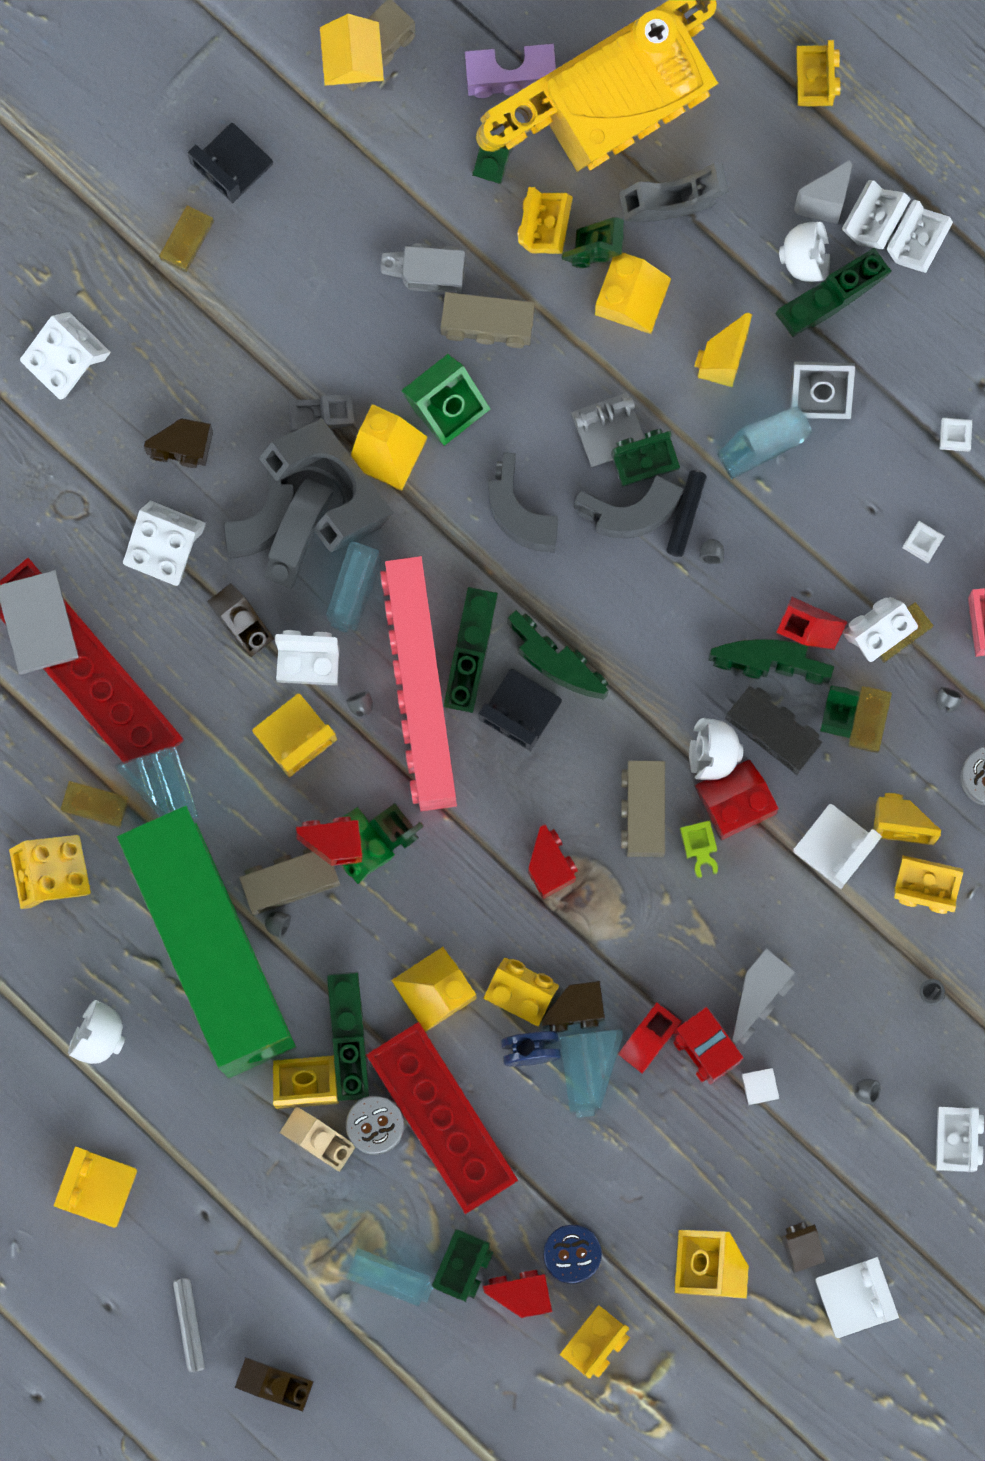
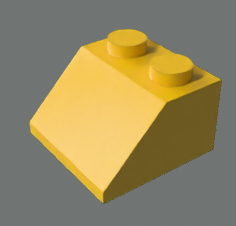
[595,252,671,334]

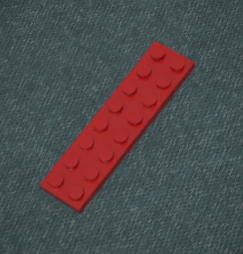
[0,558,185,780]

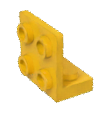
[252,694,337,778]
[9,835,91,909]
[53,1146,137,1228]
[559,1305,630,1379]

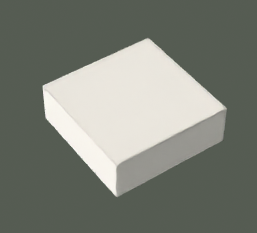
[939,418,972,452]
[902,521,945,563]
[742,1068,779,1106]

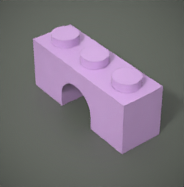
[465,44,556,98]

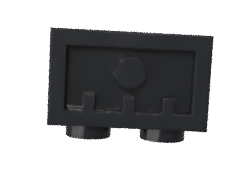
[187,123,273,204]
[478,669,562,752]

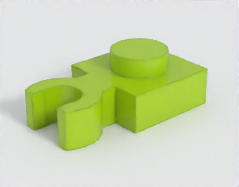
[679,820,718,878]

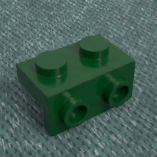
[561,217,624,268]
[611,429,680,487]
[431,1229,494,1302]

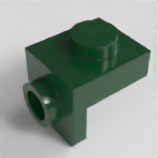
[472,134,513,184]
[820,685,860,738]
[369,803,424,852]

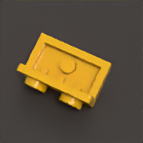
[796,40,840,106]
[517,187,573,254]
[894,855,963,914]
[483,958,559,1026]

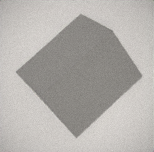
[794,160,853,224]
[791,362,855,419]

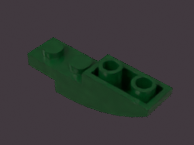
[775,248,892,337]
[443,587,498,713]
[507,610,609,700]
[708,639,834,685]
[327,972,369,1101]

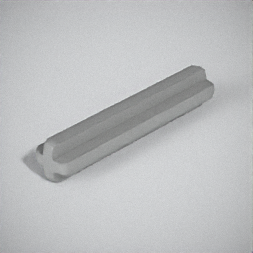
[173,1278,205,1372]

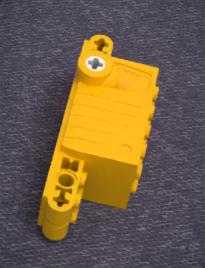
[476,0,719,172]

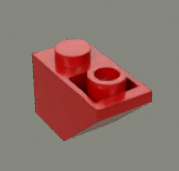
[777,597,847,650]
[296,817,363,866]
[528,824,578,900]
[618,1002,682,1074]
[483,1269,552,1318]

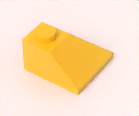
[694,313,752,387]
[351,404,428,491]
[873,793,941,845]
[391,947,477,1032]
[674,1230,749,1298]

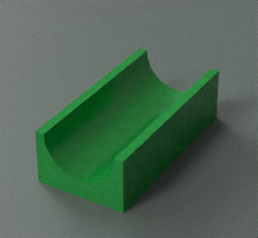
[116,806,297,1079]

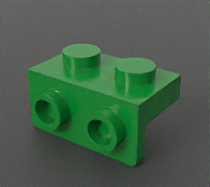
[342,807,395,884]

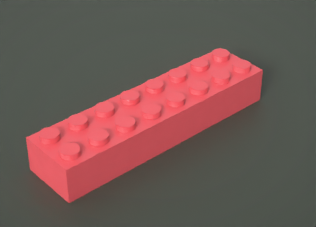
[380,556,457,812]

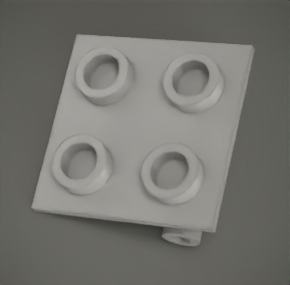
[571,393,645,468]

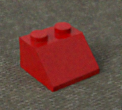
[694,759,779,841]

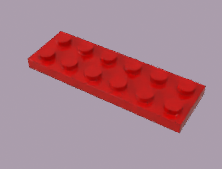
[366,1022,518,1215]

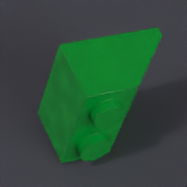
[401,354,490,446]

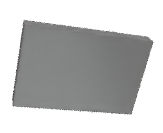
[0,570,79,675]

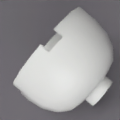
[779,222,830,282]
[689,718,743,780]
[68,1000,125,1064]

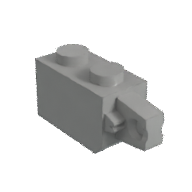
[381,243,465,294]

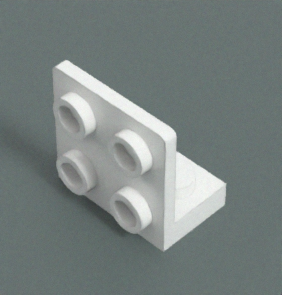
[20,312,111,399]
[123,500,206,586]
[275,630,340,686]
[793,804,882,889]
[815,1257,899,1338]

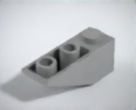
[731,948,795,1045]

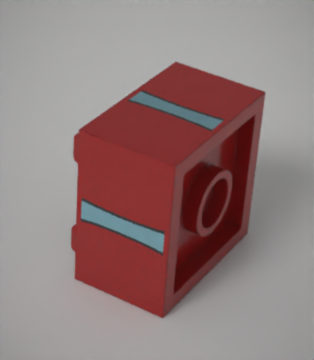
[673,1007,744,1085]

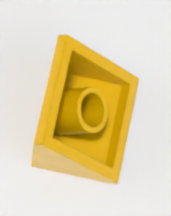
[320,14,384,86]
[273,1055,339,1109]

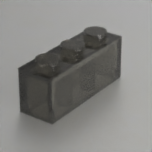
[725,686,822,776]

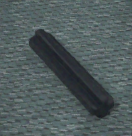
[666,470,707,557]

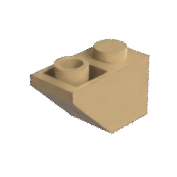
[279,1106,355,1172]

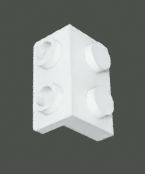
[842,180,911,249]
[887,200,953,273]
[843,597,918,662]
[936,1107,984,1172]

